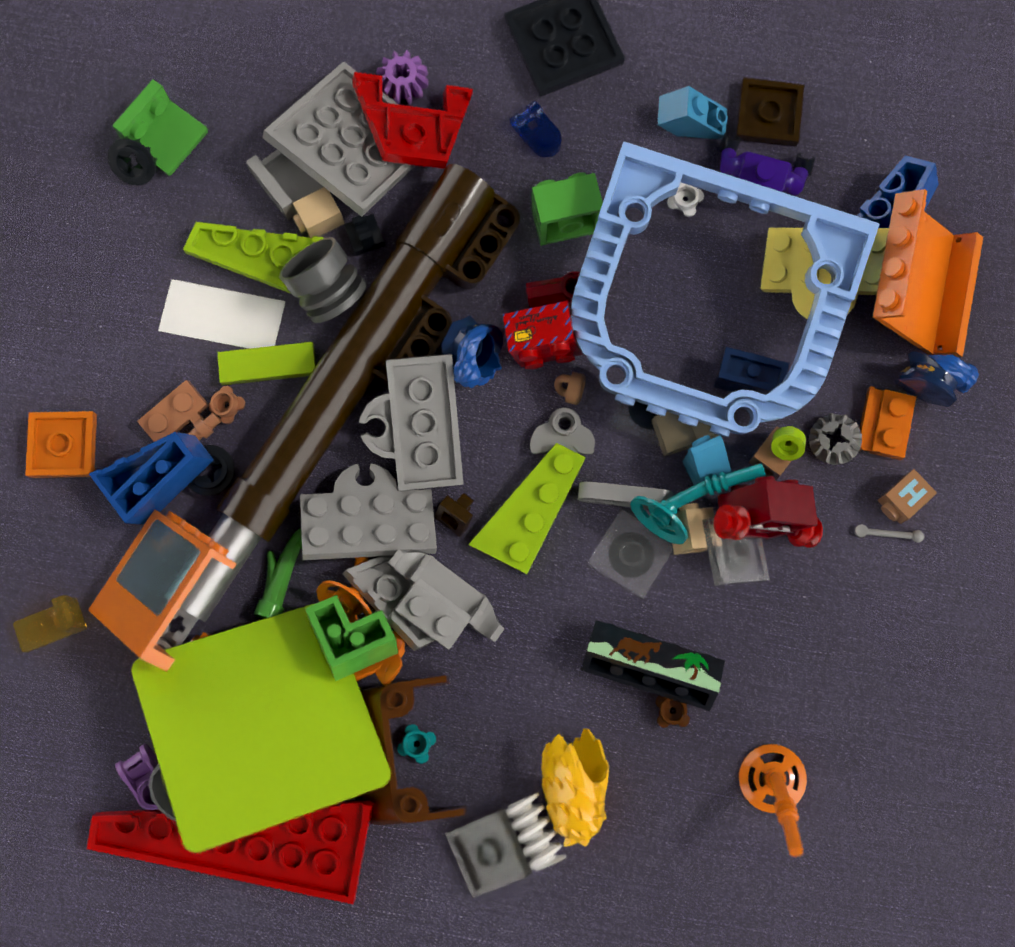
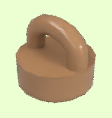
[554,371,586,405]

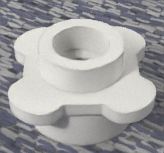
[667,182,704,217]

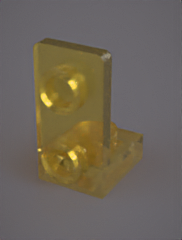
[13,595,87,653]

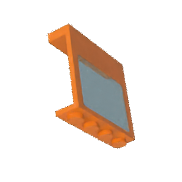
[88,509,237,671]

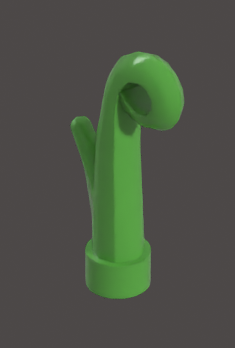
[254,528,302,619]

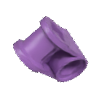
[115,743,159,810]

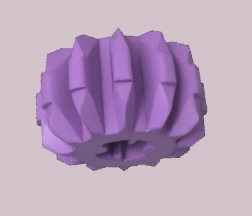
[376,50,428,105]

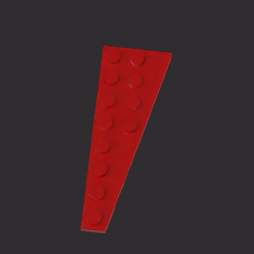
[86,801,374,904]

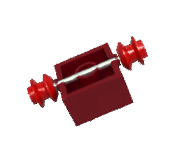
[713,476,823,548]

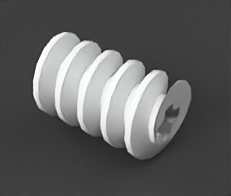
[501,792,566,871]

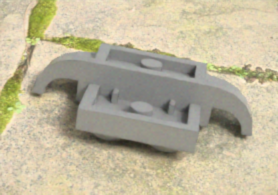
[389,549,505,650]

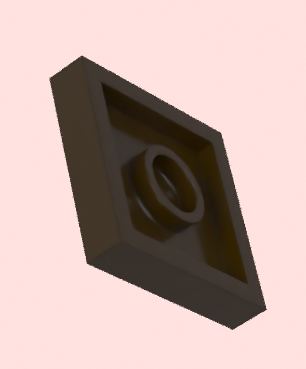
[736,77,805,147]

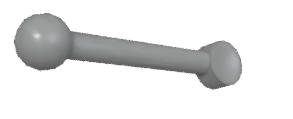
[854,524,924,543]

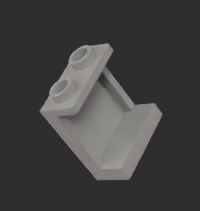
[246,150,324,220]

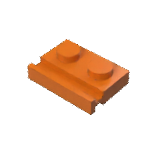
[859,386,916,460]

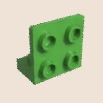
[112,79,208,176]

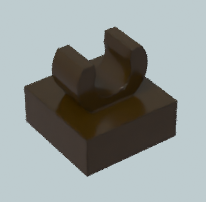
[434,493,474,537]

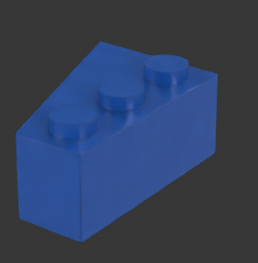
[89,432,214,525]

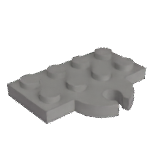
[359,354,463,491]
[300,463,437,560]

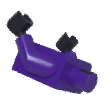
[718,132,815,196]

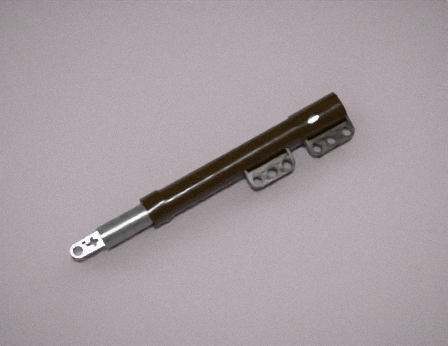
[157,164,520,649]

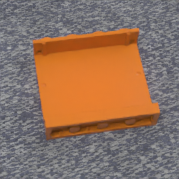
[873,189,983,357]

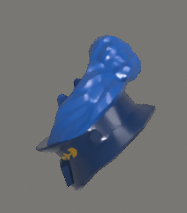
[442,316,503,388]
[895,351,979,407]

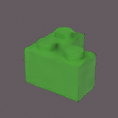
[305,595,398,681]

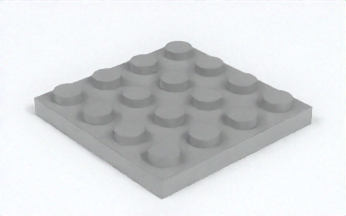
[262,61,416,217]

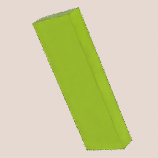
[217,342,316,386]

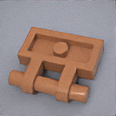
[137,380,222,442]

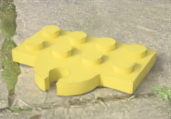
[760,228,889,320]

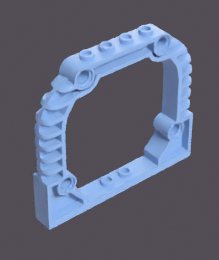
[571,141,880,437]

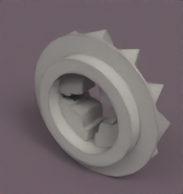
[809,413,862,465]

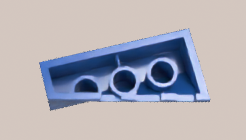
[857,155,939,228]

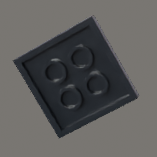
[504,0,625,97]

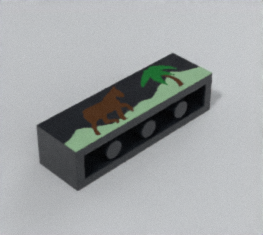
[581,620,725,711]

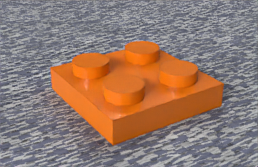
[25,411,97,478]

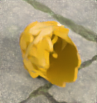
[541,728,609,847]

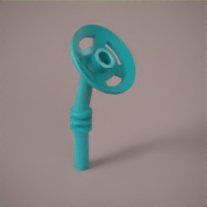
[630,463,766,544]

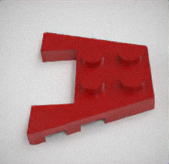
[352,72,473,169]

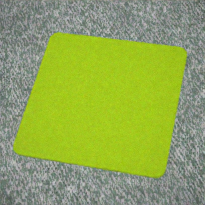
[131,603,391,853]

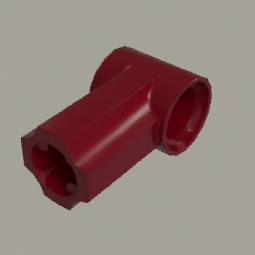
[526,271,580,308]

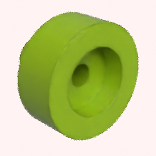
[771,426,806,461]

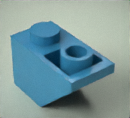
[658,86,728,139]
[682,435,732,485]

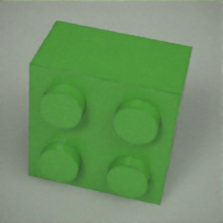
[532,172,603,246]

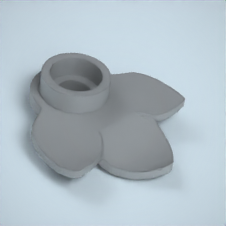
[530,408,595,455]

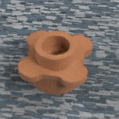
[209,386,245,424]

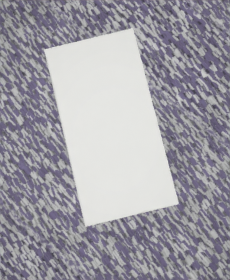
[158,279,285,349]

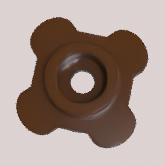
[655,695,690,728]

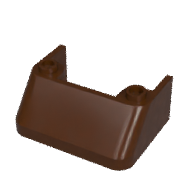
[361,675,467,826]

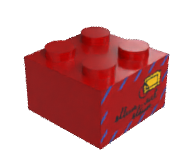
[503,301,583,369]

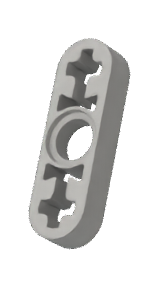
[578,482,674,509]

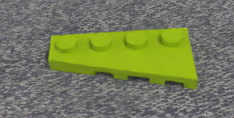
[183,222,324,297]
[468,443,586,574]

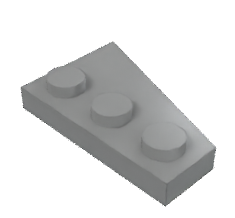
[343,556,436,651]

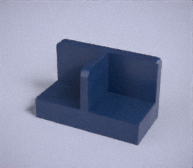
[713,347,790,395]

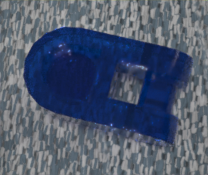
[509,100,562,158]

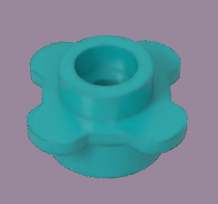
[397,724,436,764]

